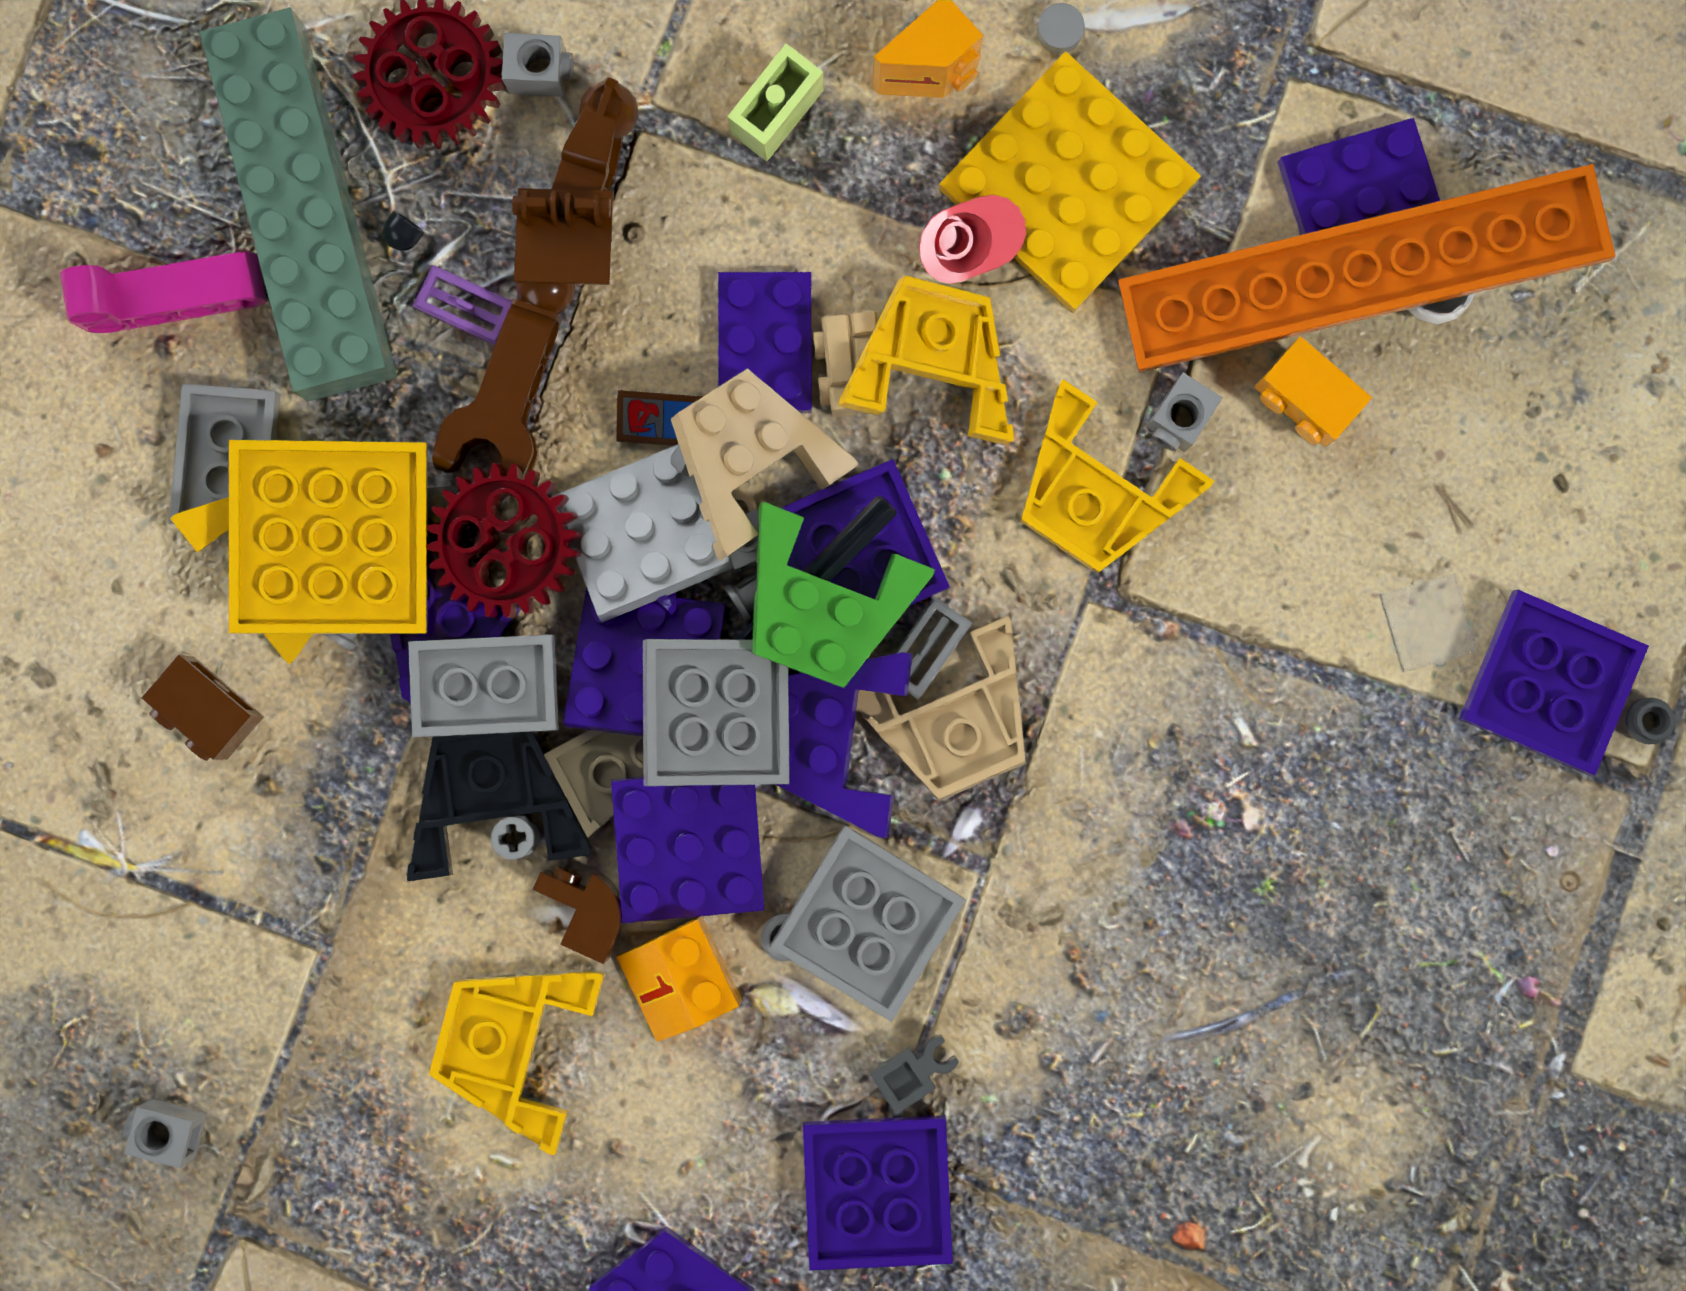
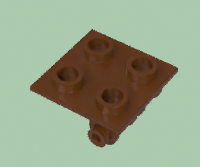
[512,188,613,285]

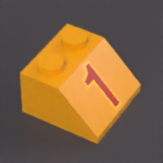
[872,0,984,98]
[616,916,742,1042]

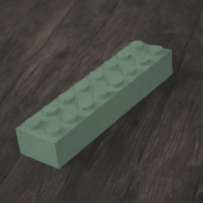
[199,7,398,402]

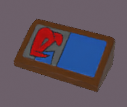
[616,390,703,446]

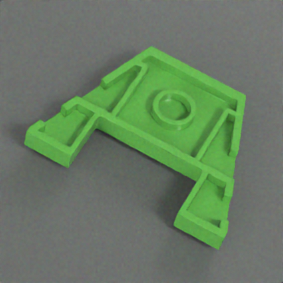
[752,502,935,688]

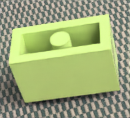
[727,44,824,162]

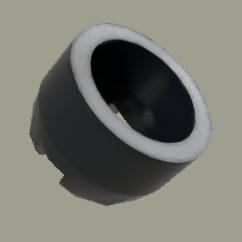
[383,210,425,251]

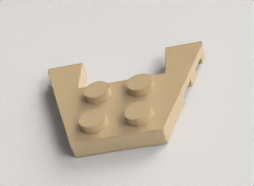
[671,368,859,561]
[856,615,1026,801]

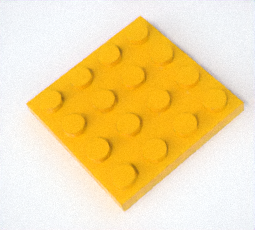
[938,51,1201,313]
[229,440,427,634]

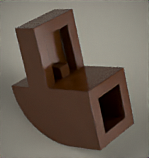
[532,866,624,964]

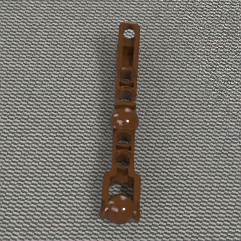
[432,77,638,498]

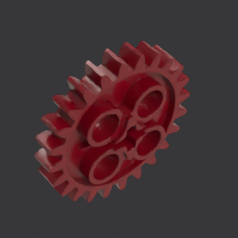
[352,0,506,149]
[426,463,582,618]

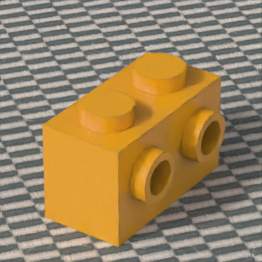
[1254,336,1373,447]

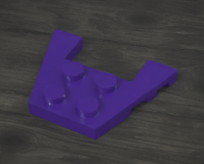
[776,652,913,838]
[589,1227,755,1291]

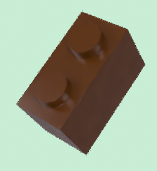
[141,655,264,761]

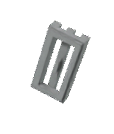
[894,596,972,700]

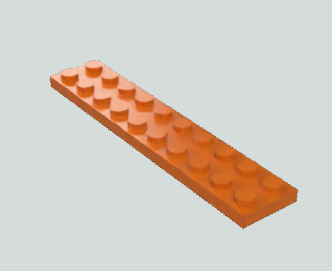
[1118,164,1616,373]

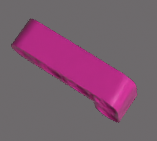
[60,252,267,333]

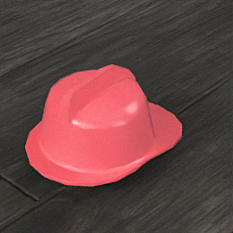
[919,195,1026,284]

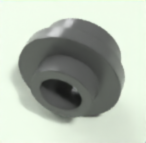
[1625,697,1675,744]

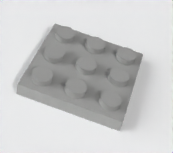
[553,444,734,623]
[643,639,789,786]
[770,824,966,1022]

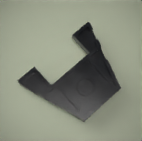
[406,732,593,882]

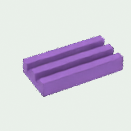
[412,265,512,346]

